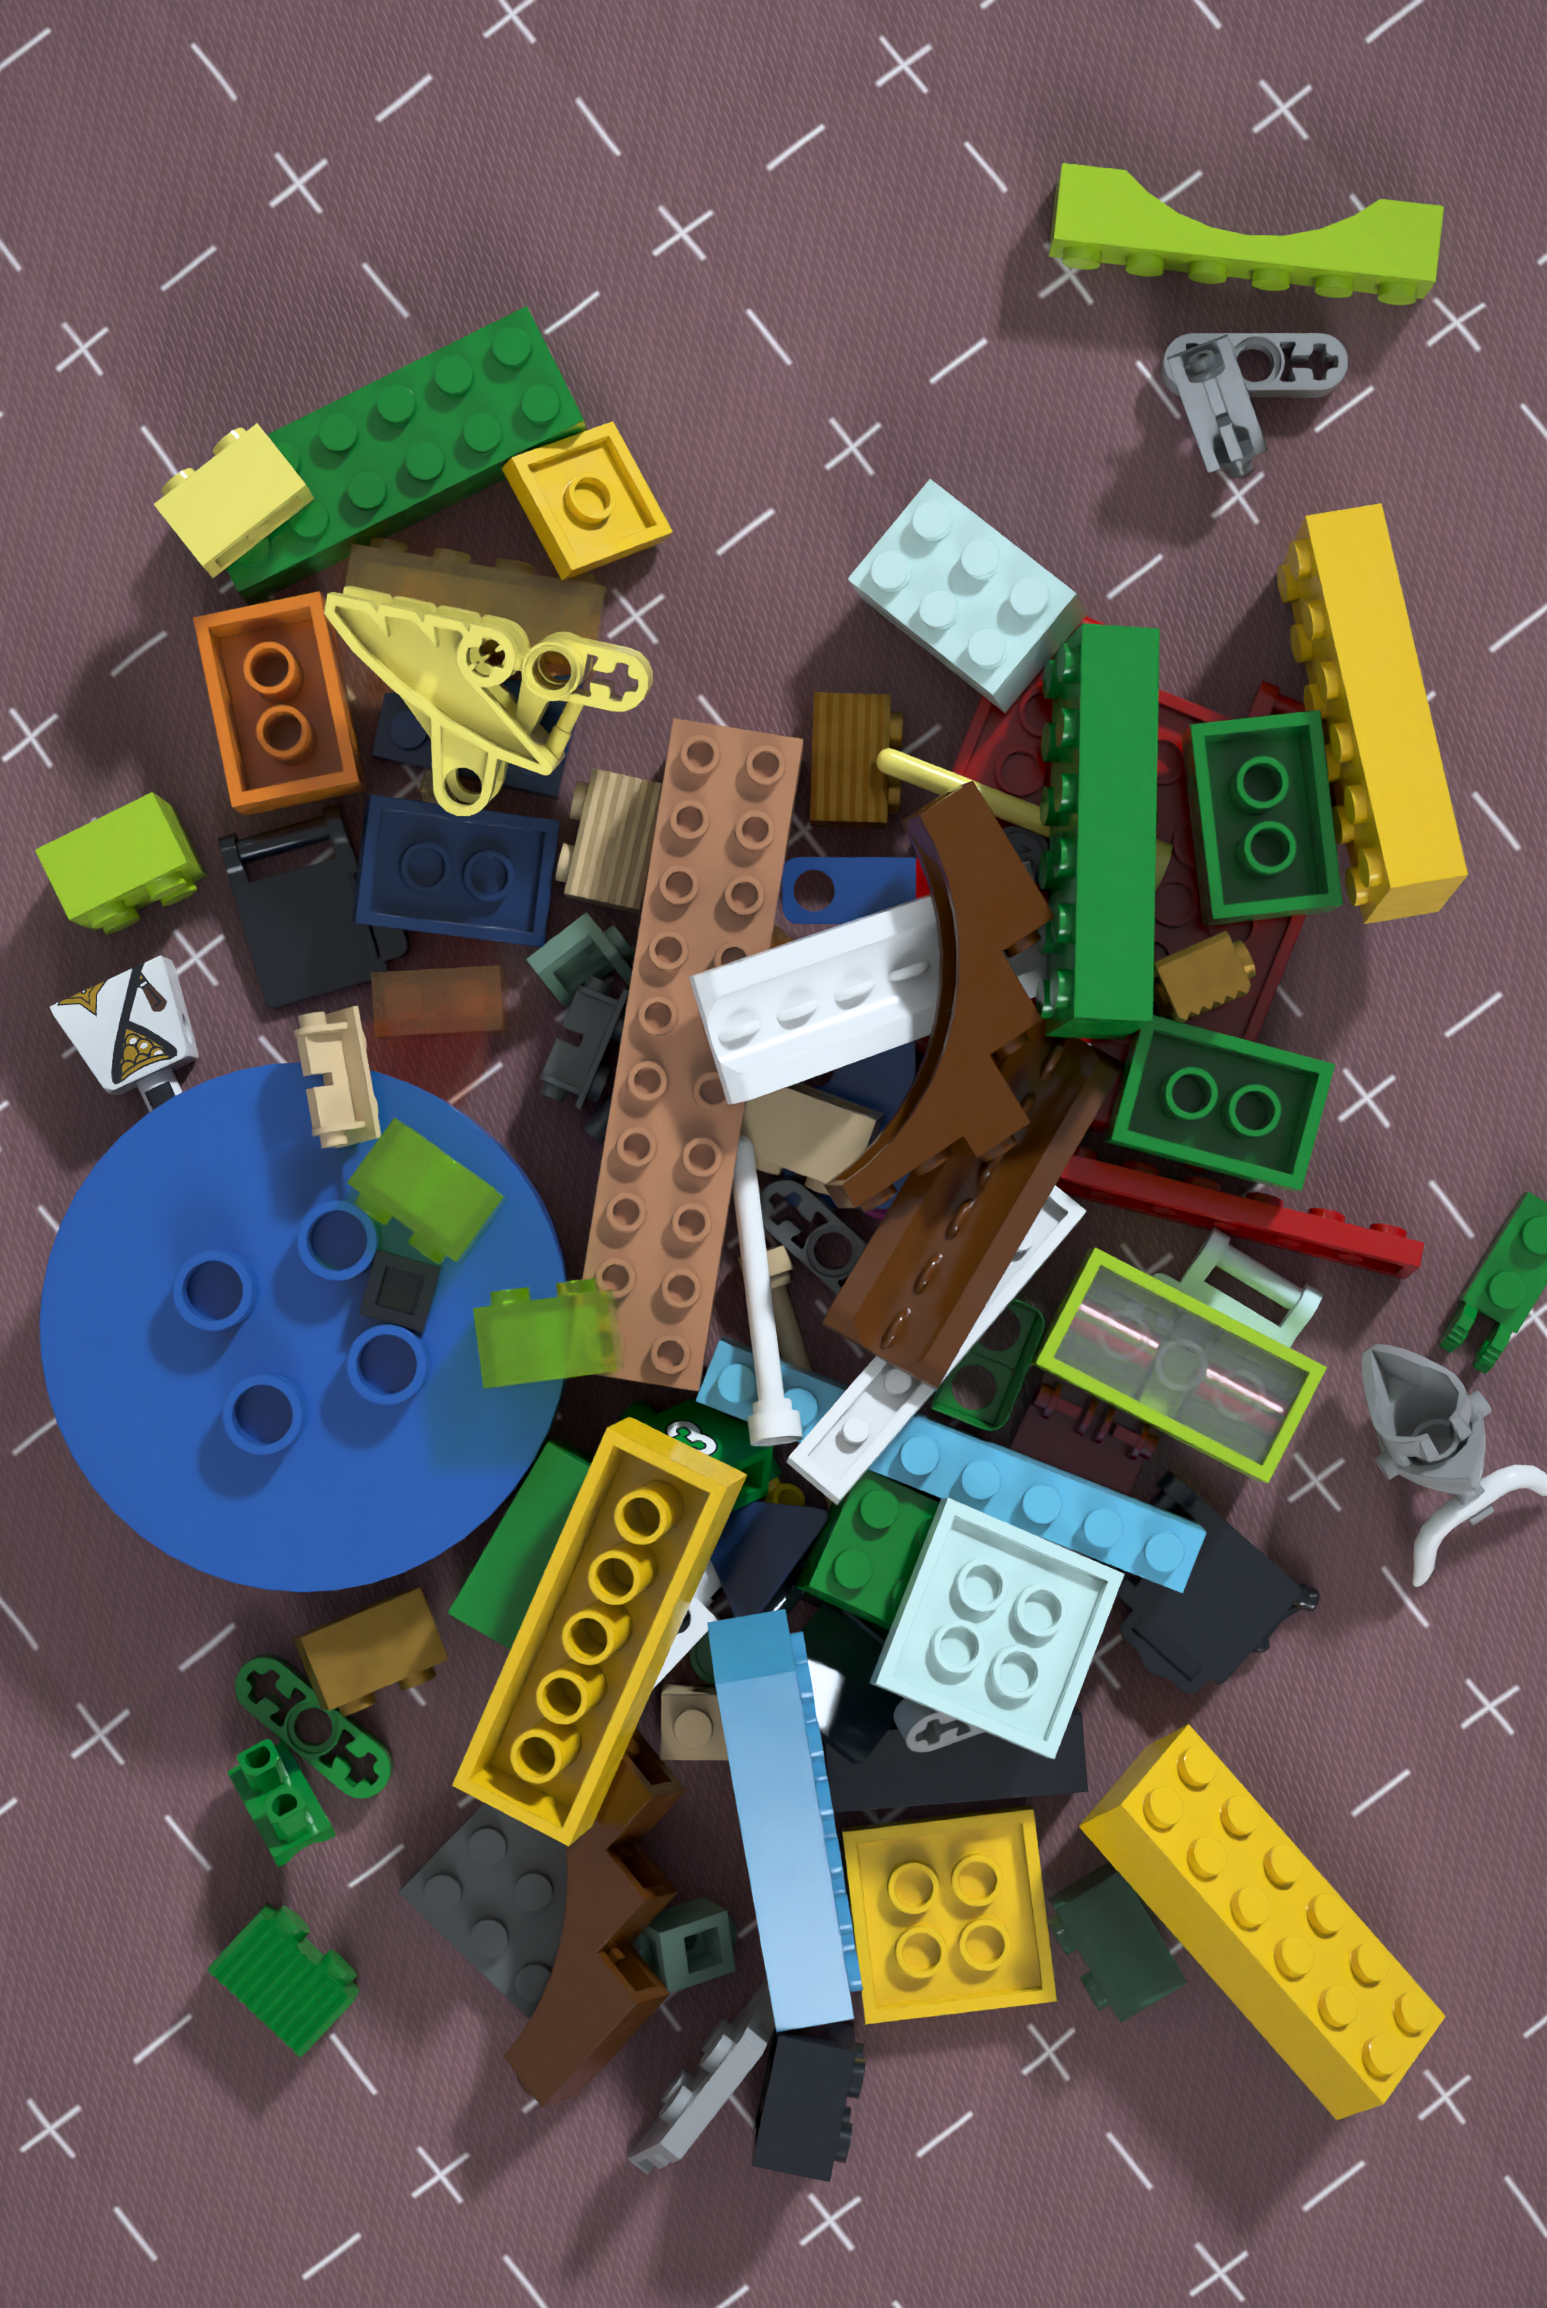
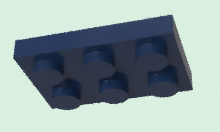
[351,794,560,947]

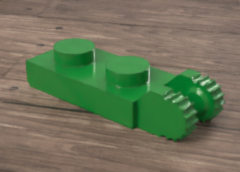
[1438,1192,1547,1374]

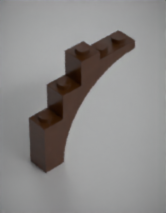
[824,781,1055,1212]

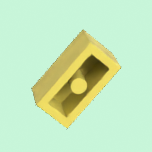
[154,423,315,578]

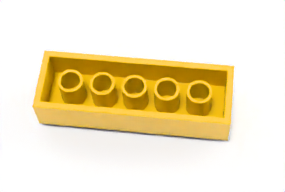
[1277,503,1468,924]
[452,1417,747,1846]
[1079,1724,1446,2120]

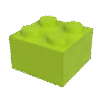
[35,792,208,935]

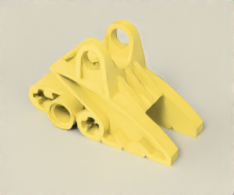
[324,585,653,816]

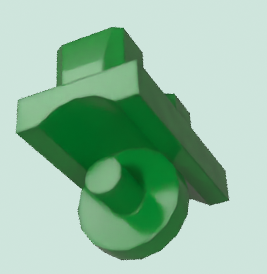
[227,1739,336,1867]

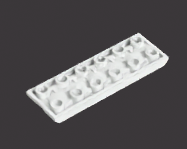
[689,861,1047,1105]

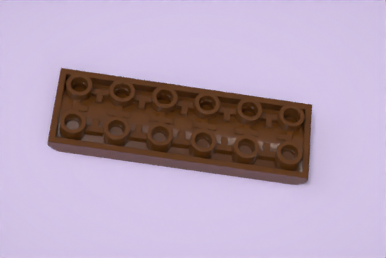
[822,1018,1125,1391]

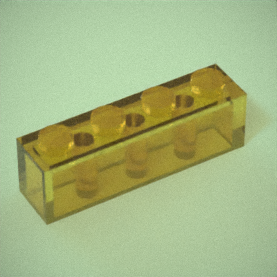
[345,538,608,672]

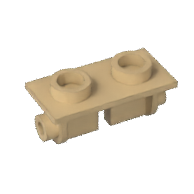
[294,1006,382,1149]

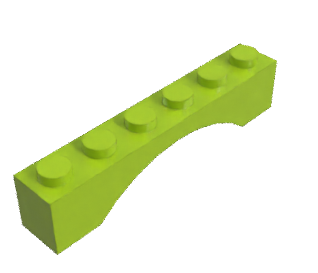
[1048,163,1444,305]

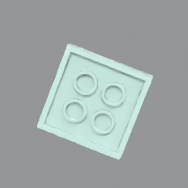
[869,1498,1124,1759]

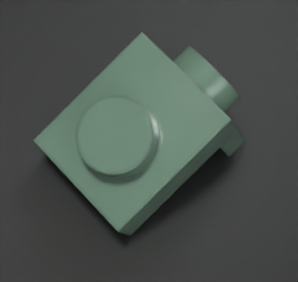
[526,912,635,1008]

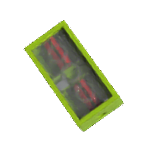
[1030,1247,1327,1483]

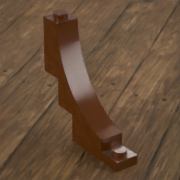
[503,1728,686,2107]

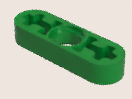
[235,1654,394,1799]

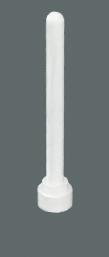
[732,1135,803,1446]

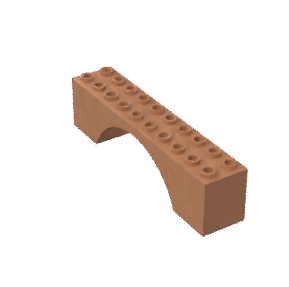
[568,718,804,1391]

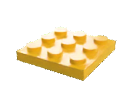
[842,1805,1057,2025]

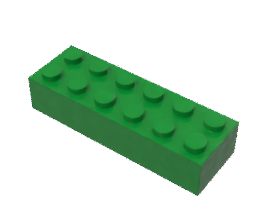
[195,306,587,606]
[1036,623,1160,1040]

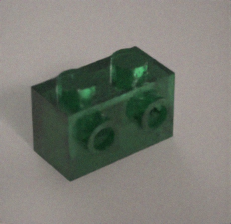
[1047,1862,1188,2023]

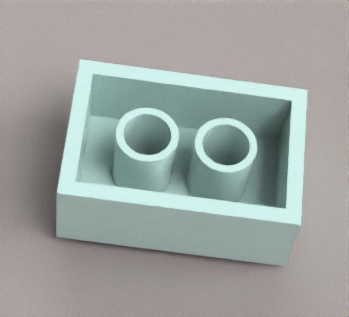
[848,479,1087,713]

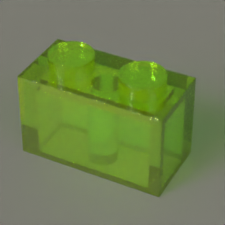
[347,1117,508,1265]
[473,1278,624,1389]

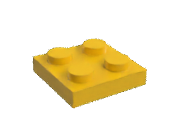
[502,421,673,581]

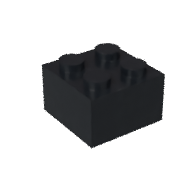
[752,2020,866,2182]

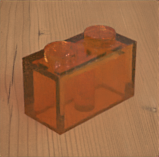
[371,965,509,1041]

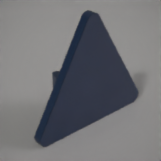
[710,1501,829,1618]

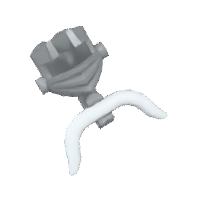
[1361,1344,1547,1587]

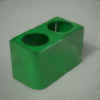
[932,1299,1044,1431]

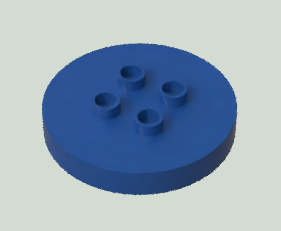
[39,1062,574,1592]

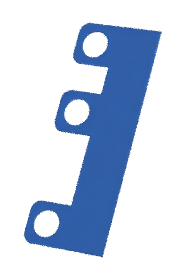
[782,857,916,1209]

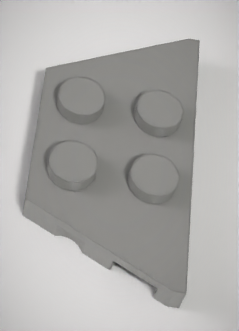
[627,1978,775,2174]

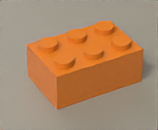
[193,591,368,816]

